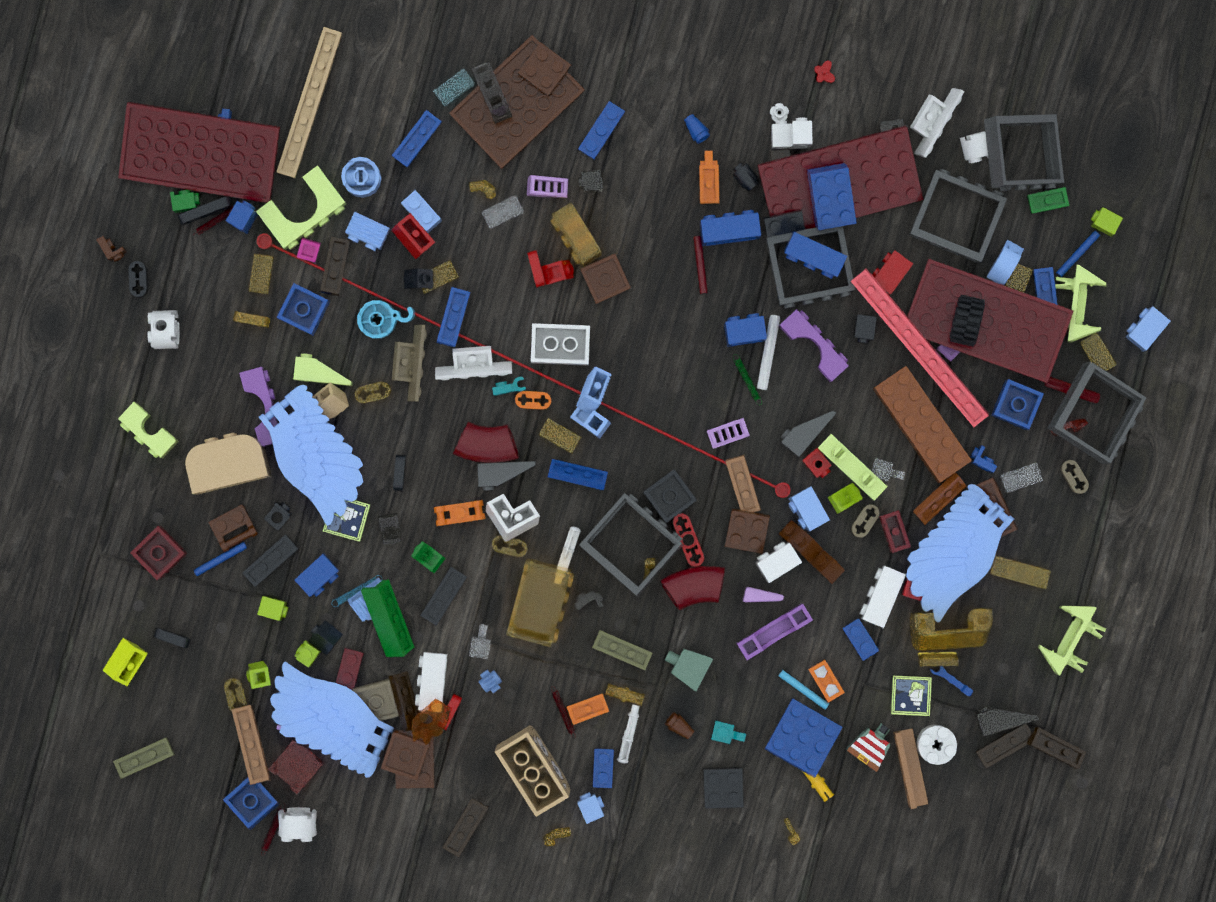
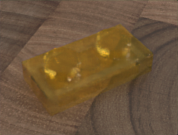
[539,418,581,454]

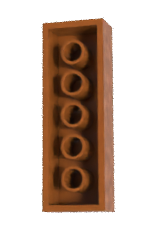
[873,366,972,483]

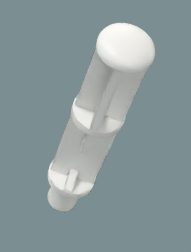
[554,527,581,585]
[617,704,640,764]

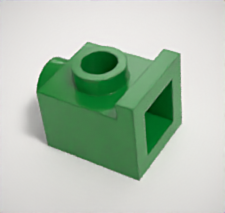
[170,190,200,213]

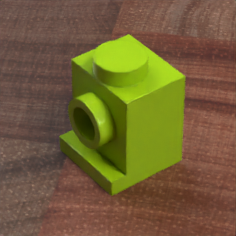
[295,640,321,668]
[246,661,271,689]

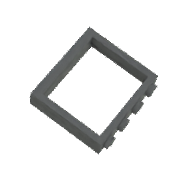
[984,114,1064,191]
[908,169,1007,264]
[766,226,855,309]
[1047,362,1146,464]
[579,493,683,597]

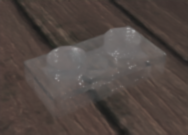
[482,195,524,230]
[1000,463,1043,493]

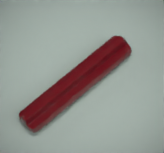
[1044,377,1100,403]

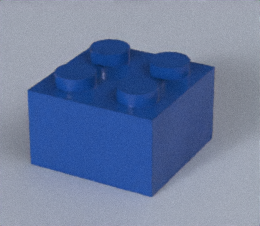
[277,283,330,336]
[724,313,767,347]
[991,379,1044,430]
[223,778,279,830]

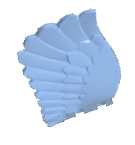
[259,385,363,526]
[906,484,1014,622]
[270,662,394,778]

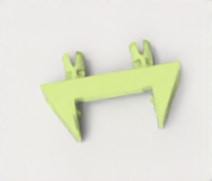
[1055,265,1107,343]
[818,434,888,501]
[1038,606,1106,675]

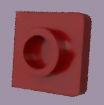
[541,260,574,285]

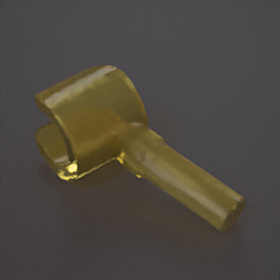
[643,558,656,580]
[784,818,800,845]

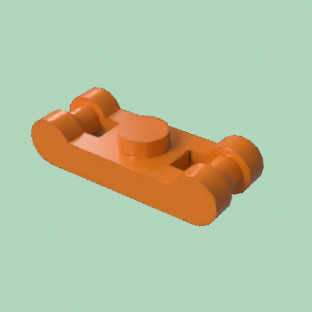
[434,500,486,526]

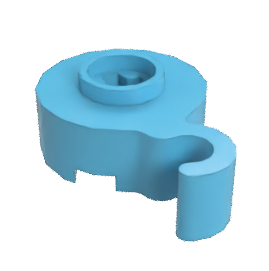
[357,300,415,338]

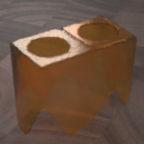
[412,699,451,745]

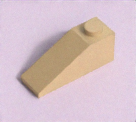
[312,382,349,419]

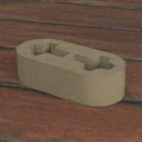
[1060,460,1089,494]
[851,505,879,538]

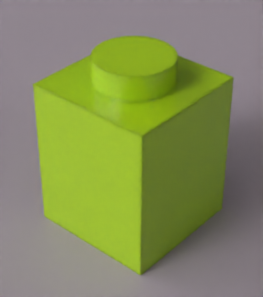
[1091,207,1123,237]
[257,596,288,621]

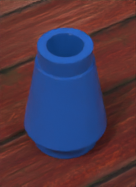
[684,114,710,144]

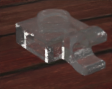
[871,458,905,482]
[469,624,491,659]

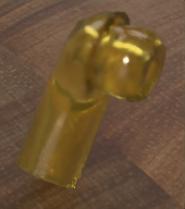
[469,180,496,199]
[543,827,571,846]

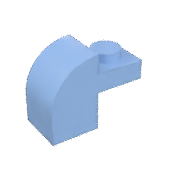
[987,240,1024,285]
[570,407,611,439]

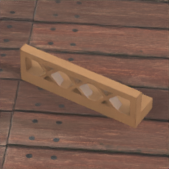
[232,705,271,785]
[893,728,928,809]

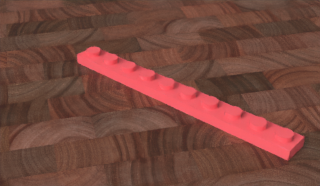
[851,268,989,427]

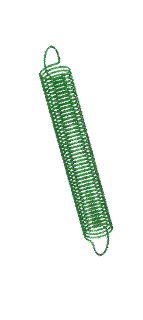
[733,354,762,405]

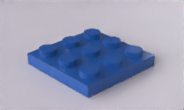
[764,699,843,778]

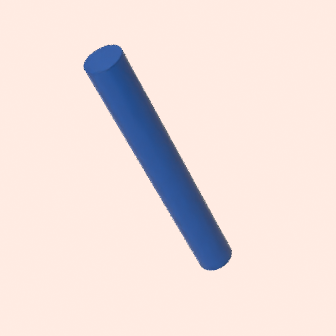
[1056,230,1100,277]
[194,542,247,576]

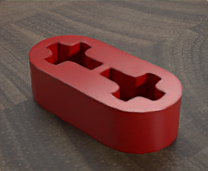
[527,250,545,288]
[438,694,462,730]

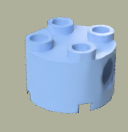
[341,157,381,198]

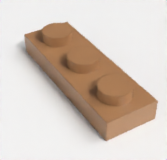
[726,455,761,512]

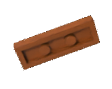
[913,473,967,525]

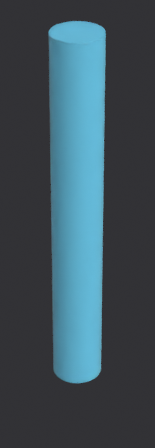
[778,670,829,709]

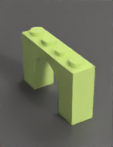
[256,165,346,250]

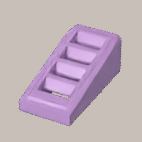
[527,175,568,198]
[707,418,750,449]
[742,587,784,602]

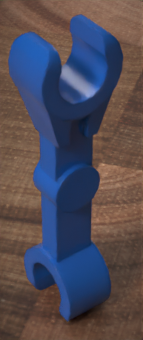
[930,662,973,696]

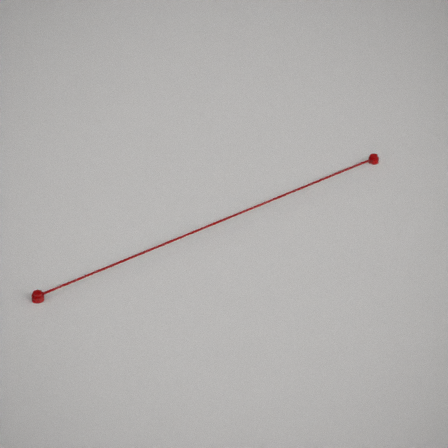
[257,233,791,498]

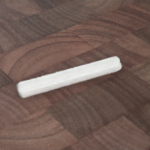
[757,315,780,390]

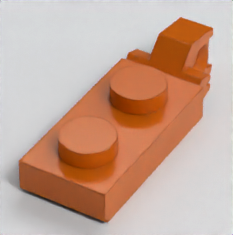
[699,151,719,204]

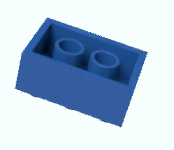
[807,163,856,230]
[700,210,761,246]
[784,231,847,279]

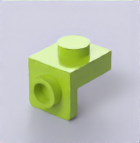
[828,483,862,514]

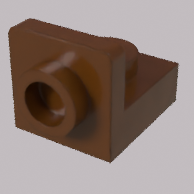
[96,236,127,262]

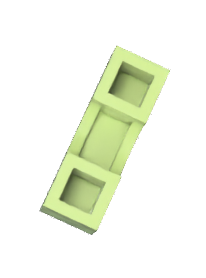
[118,402,179,458]

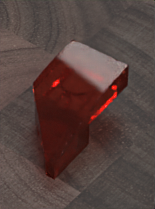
[1050,419,1088,436]

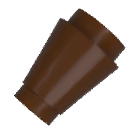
[665,712,694,739]

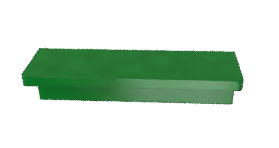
[361,579,414,657]

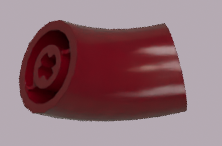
[453,422,519,463]
[660,566,725,611]

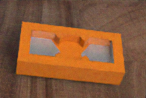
[808,659,845,703]

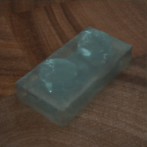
[433,68,475,107]

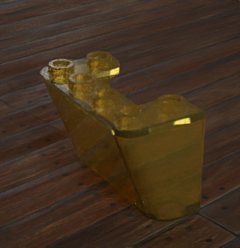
[909,608,993,651]

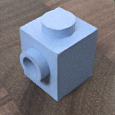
[577,792,605,824]

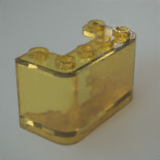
[506,558,574,647]

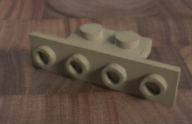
[392,325,427,402]

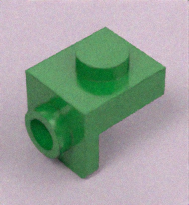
[411,541,446,574]

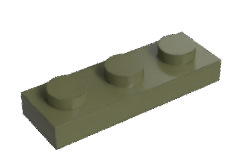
[592,630,652,670]
[113,737,175,779]

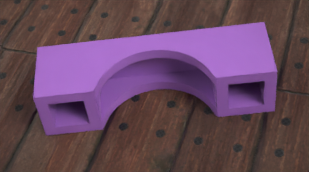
[779,309,848,382]
[239,367,279,447]
[736,603,813,660]

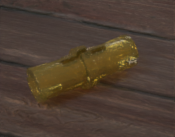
[605,683,645,706]

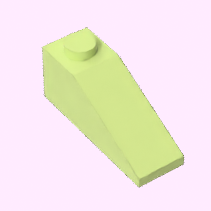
[293,354,353,386]

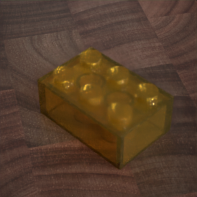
[551,202,602,267]

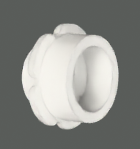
[770,103,789,121]

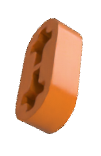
[515,391,552,410]

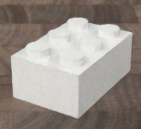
[531,323,590,366]

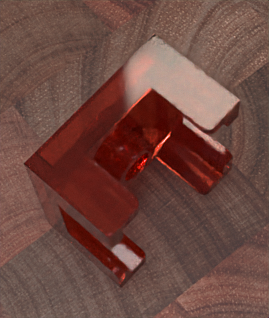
[268,739,324,794]

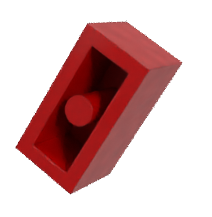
[391,213,435,259]
[872,250,913,296]

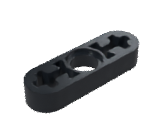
[178,196,233,225]

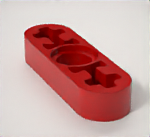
[673,513,704,567]

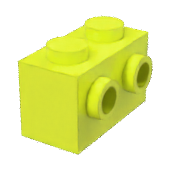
[102,638,148,686]

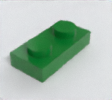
[1027,187,1069,214]

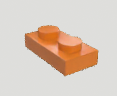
[567,693,609,725]

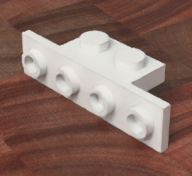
[910,88,964,158]
[435,346,512,380]

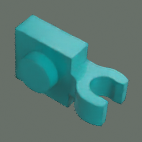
[492,377,526,396]
[711,721,746,744]

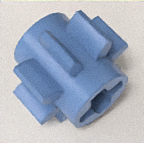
[478,669,502,693]

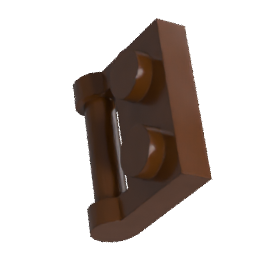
[208,504,258,553]

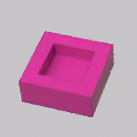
[297,238,321,262]

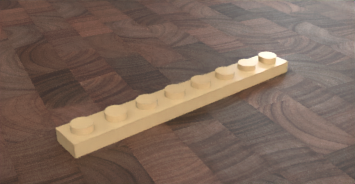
[277,27,342,178]

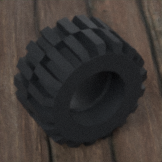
[949,295,985,347]

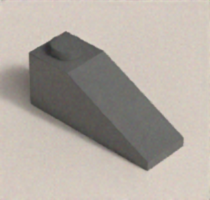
[780,411,836,457]
[478,461,536,491]

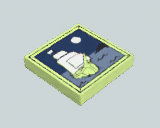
[323,500,370,542]
[891,675,932,716]

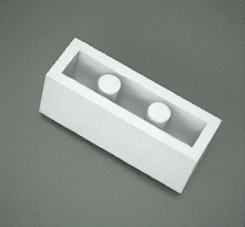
[860,566,906,628]
[415,652,448,712]

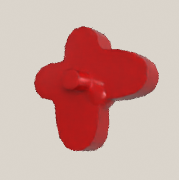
[814,61,835,83]

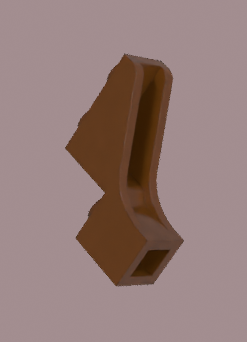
[779,520,845,584]

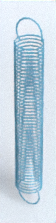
[332,575,382,607]

